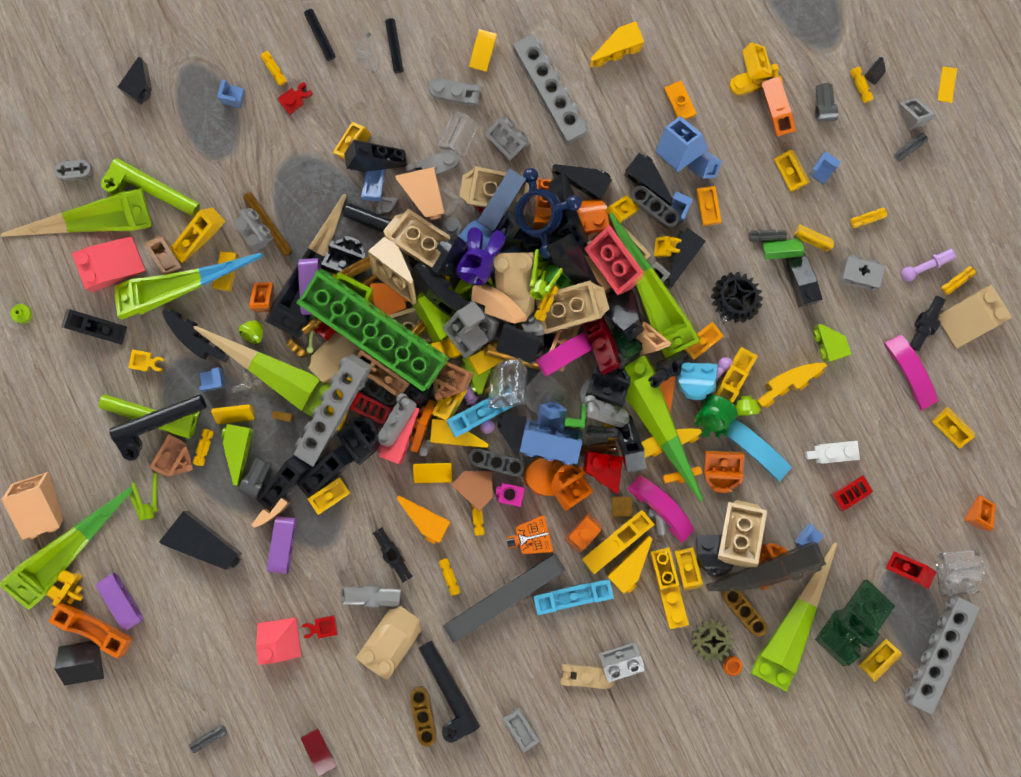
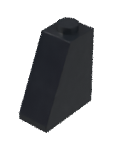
[603,289,644,342]

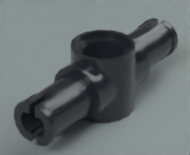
[910,296,946,351]
[648,349,688,388]
[372,527,413,583]

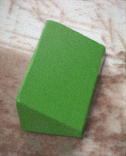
[762,238,804,260]

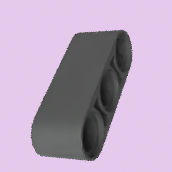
[632,186,679,229]
[469,449,524,476]

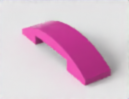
[536,332,593,377]
[884,334,938,410]
[627,475,695,543]

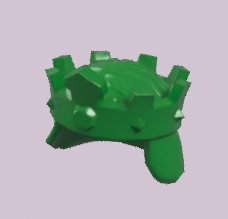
[694,395,738,438]

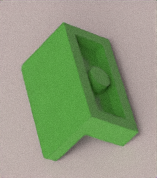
[564,404,587,429]

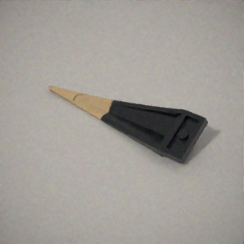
[264,194,346,339]

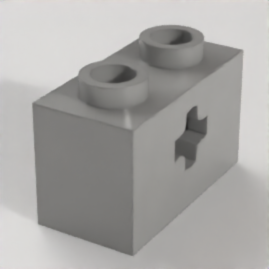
[838,255,885,291]

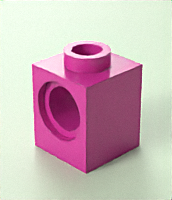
[495,483,525,507]

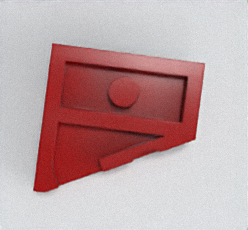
[583,452,623,494]

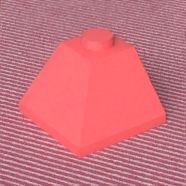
[256,617,302,665]

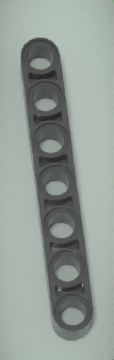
[443,553,566,643]

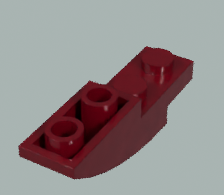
[583,316,621,375]

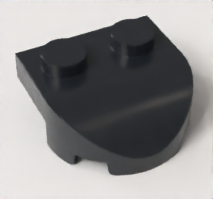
[431,235,468,278]
[321,236,366,281]
[585,364,631,407]
[337,417,380,465]
[696,535,734,577]

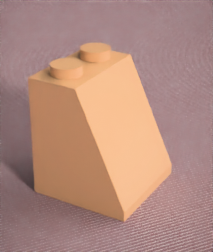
[396,167,444,220]
[1,472,63,540]

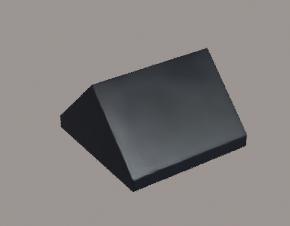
[496,324,541,365]
[54,641,104,686]

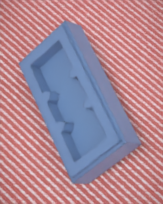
[361,169,386,202]

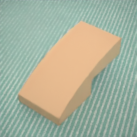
[252,498,291,527]

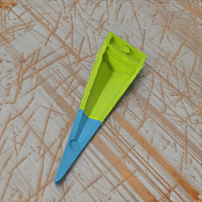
[114,253,263,320]

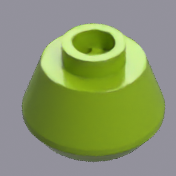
[238,320,264,345]
[735,396,761,416]

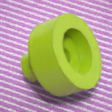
[11,304,33,324]

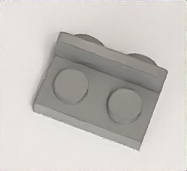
[485,117,531,161]
[233,208,274,253]
[475,302,502,342]
[599,642,645,682]

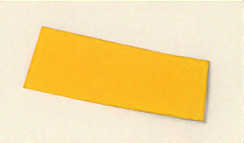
[938,66,958,103]

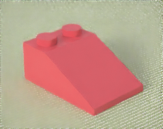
[72,236,146,292]

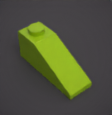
[221,424,254,486]

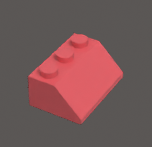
[585,225,644,295]
[377,405,421,465]

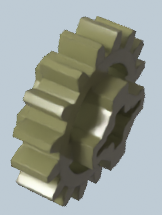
[691,619,734,663]

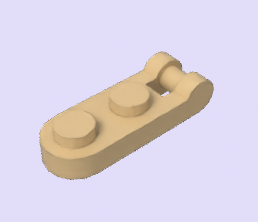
[560,664,615,689]

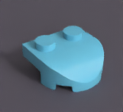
[677,362,718,400]

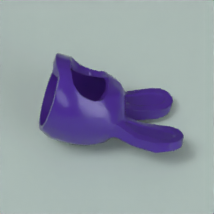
[457,227,505,285]

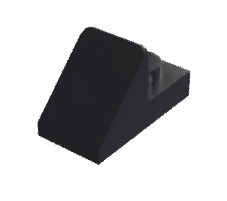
[496,211,525,252]

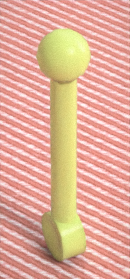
[306,314,316,354]

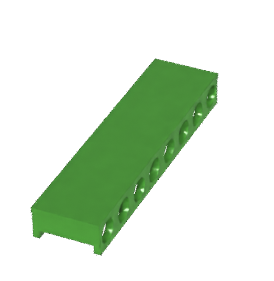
[296,269,449,392]

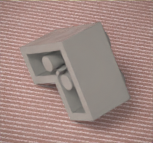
[442,301,489,359]

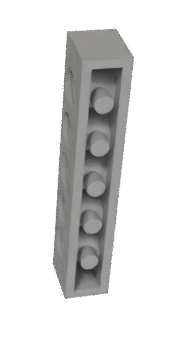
[513,33,588,147]
[293,354,372,467]
[904,595,980,715]

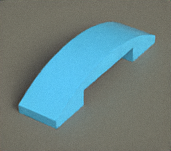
[446,386,519,438]
[723,418,792,482]
[533,579,614,615]

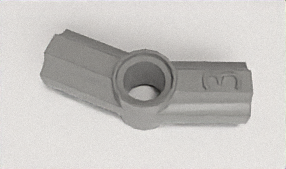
[340,586,401,607]

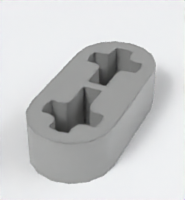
[54,160,93,181]

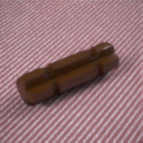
[580,441,617,456]

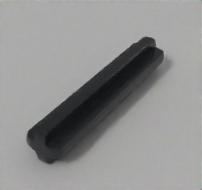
[304,9,336,61]
[385,18,404,74]

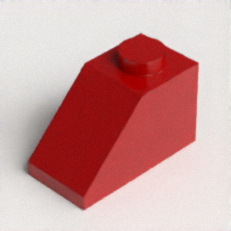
[886,551,937,589]

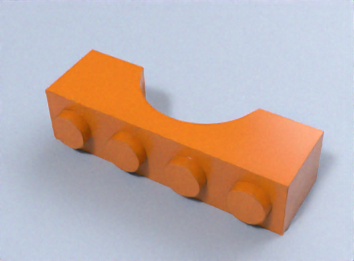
[48,602,134,659]

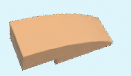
[471,284,527,323]

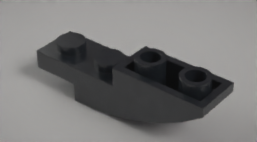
[549,173,589,247]
[410,263,471,317]
[162,309,230,363]

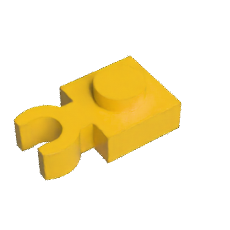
[653,236,681,258]
[128,349,165,372]

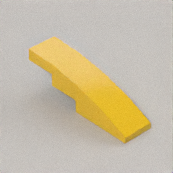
[714,346,758,403]

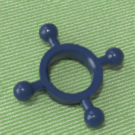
[497,168,582,259]

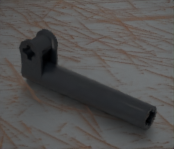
[343,203,422,268]
[109,394,207,461]
[418,640,480,743]

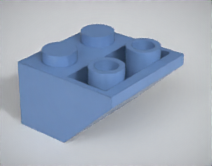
[656,116,708,172]

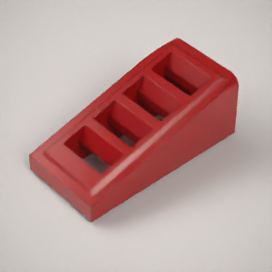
[349,392,393,425]
[830,475,873,511]

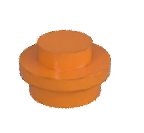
[723,656,743,676]

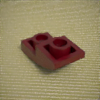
[300,728,337,776]

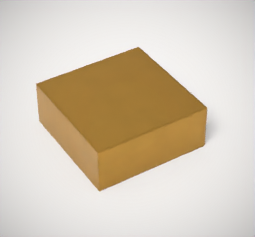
[271,410,295,423]
[612,497,632,516]

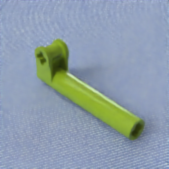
[101,158,200,217]
[98,394,200,439]

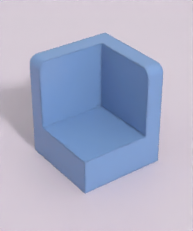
[217,79,245,108]
[689,151,722,178]
[808,151,841,184]
[667,192,693,223]
[199,367,226,392]
[537,402,567,430]
[794,524,823,555]

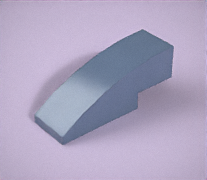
[477,169,526,231]

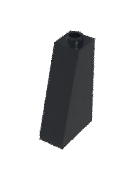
[159,511,242,570]

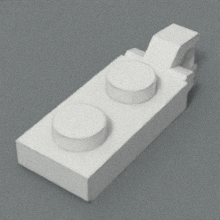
[804,441,860,464]

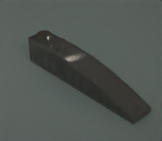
[705,541,826,591]

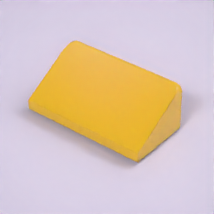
[742,42,773,79]
[333,122,372,161]
[774,150,810,192]
[794,224,834,252]
[212,251,239,292]
[211,404,255,424]
[932,406,975,449]
[413,463,452,483]
[859,639,902,682]

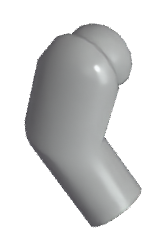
[649,508,667,535]

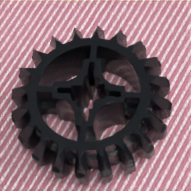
[711,272,763,323]

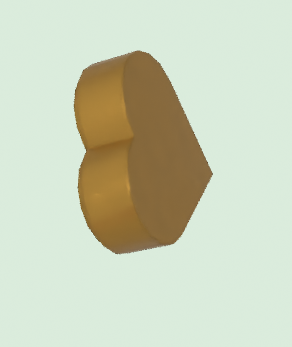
[286,338,308,358]

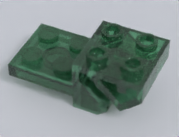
[815,579,895,666]

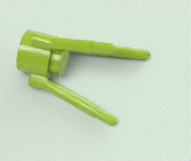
[529,249,563,300]
[129,472,158,521]

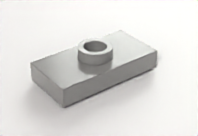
[503,708,540,753]

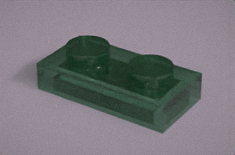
[610,328,643,360]

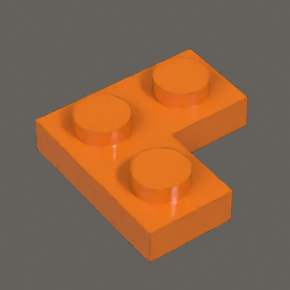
[410,399,436,453]

